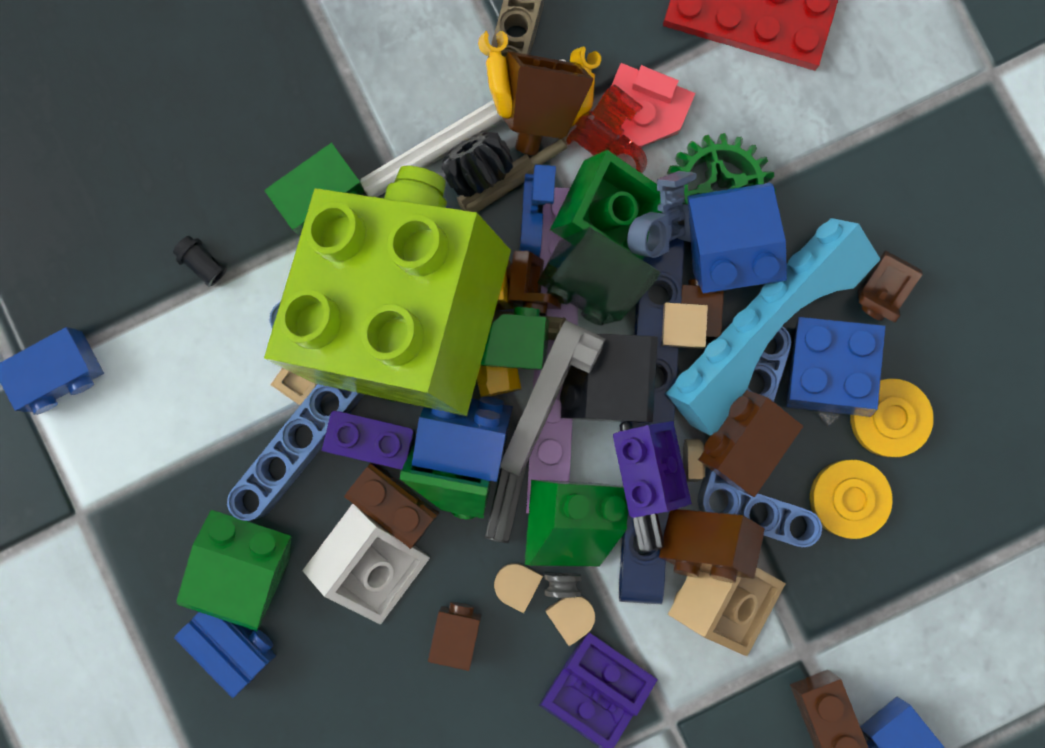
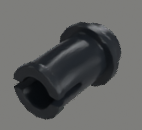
[173,236,227,287]

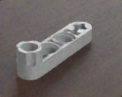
[500,320,606,476]

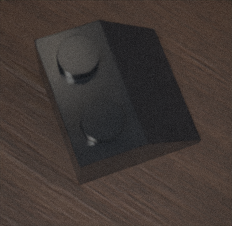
[560,334,658,423]

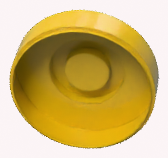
[850,379,933,457]
[810,460,892,539]

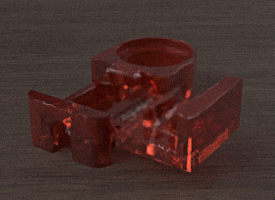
[566,84,647,174]

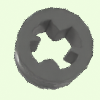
[544,573,582,598]

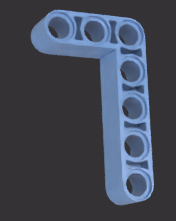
[227,302,365,521]
[697,326,822,547]

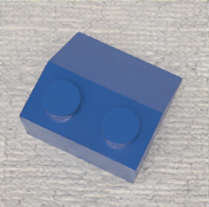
[687,183,787,293]

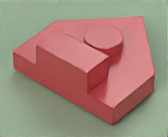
[605,63,695,155]

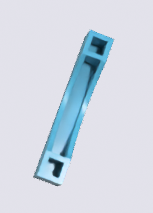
[665,218,881,436]

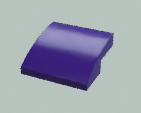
[539,632,658,748]

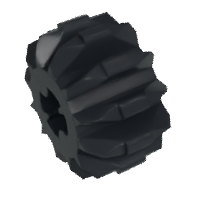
[441,132,513,197]

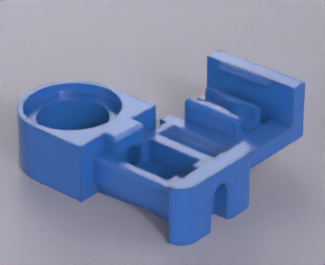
[520,164,556,257]

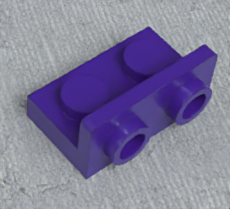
[322,411,414,470]
[613,421,692,518]

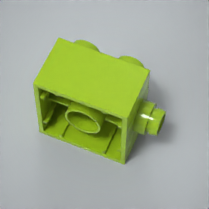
[264,166,511,416]

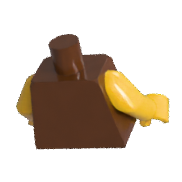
[478,31,602,155]

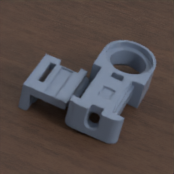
[628,171,697,258]

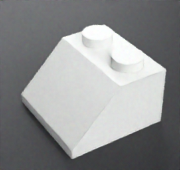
[302,504,430,625]

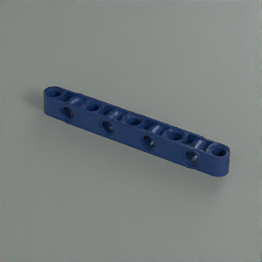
[619,238,684,605]

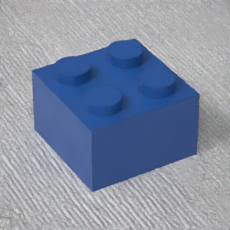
[786,317,885,417]
[411,396,513,482]

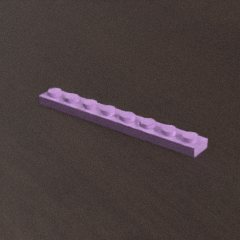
[526,188,581,513]

